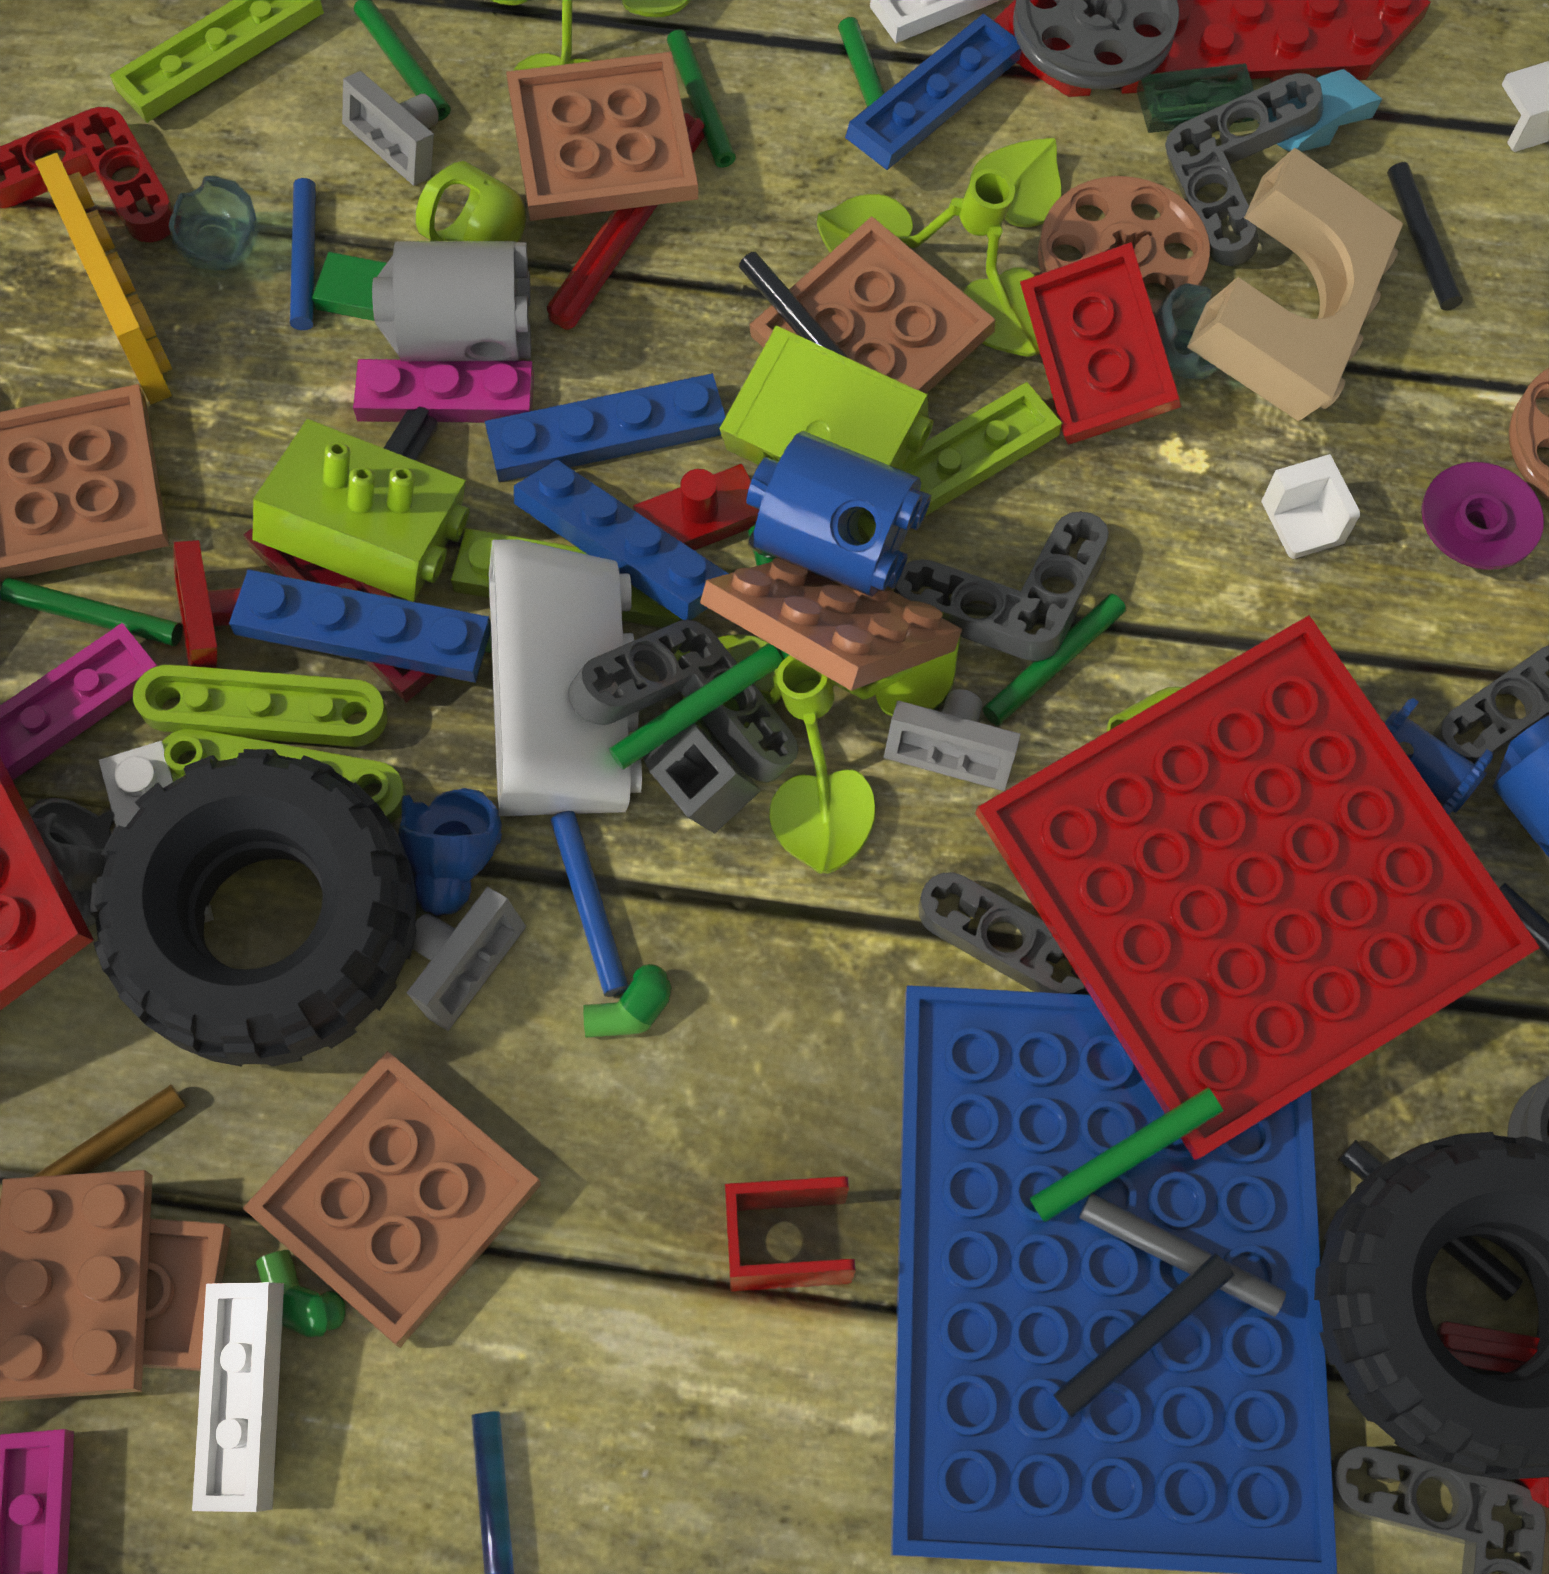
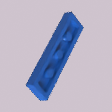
[845,13,1022,170]
[485,373,726,482]
[514,460,729,620]
[229,569,491,683]

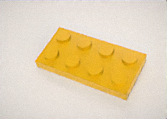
[35,153,173,405]

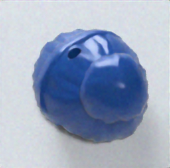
[398,788,502,916]

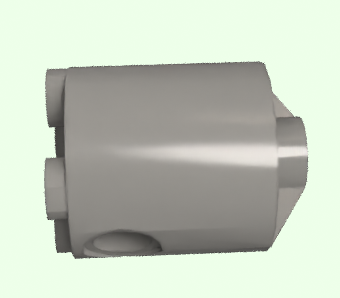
[372,241,531,361]

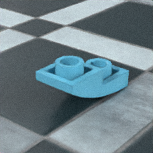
[1258,69,1382,152]

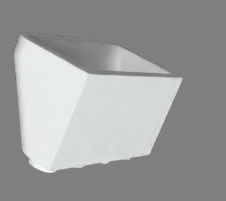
[489,540,642,816]

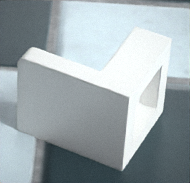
[1502,61,1549,152]
[1261,454,1360,559]

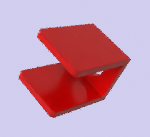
[725,1176,856,1292]

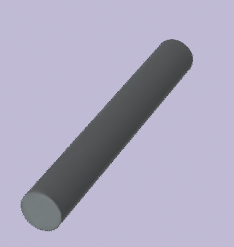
[1079,1193,1286,1317]

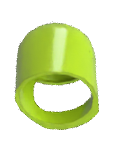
[416,161,527,242]

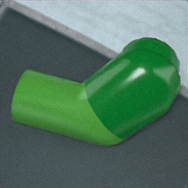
[583,964,672,1038]
[256,1250,346,1338]

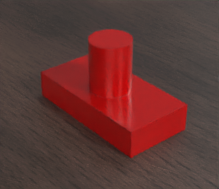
[633,464,759,551]
[174,540,242,668]

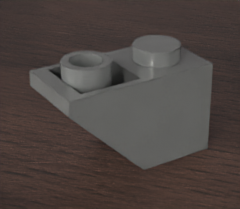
[643,720,761,834]

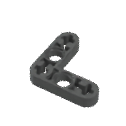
[1165,73,1324,266]
[894,511,1109,661]
[568,620,798,782]
[1433,645,1549,763]
[918,872,1086,994]
[1331,1446,1546,1574]

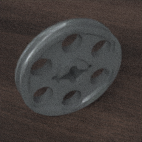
[1013,0,1179,89]

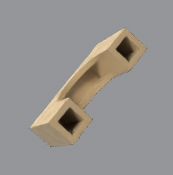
[1187,148,1403,421]

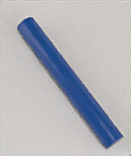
[290,178,316,330]
[550,811,629,997]

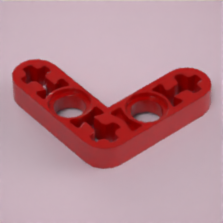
[0,107,177,242]

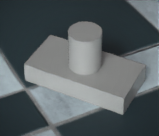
[342,71,438,186]
[883,689,1021,791]
[407,887,526,1031]

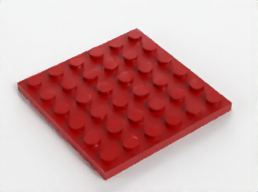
[975,615,1540,1160]

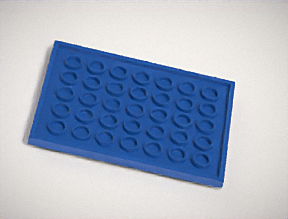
[891,985,1337,1574]

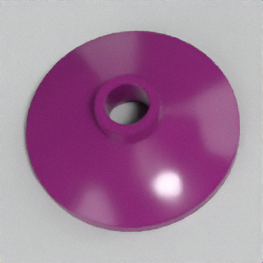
[1421,462,1544,570]

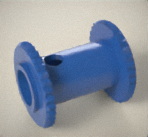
[1385,698,1493,815]

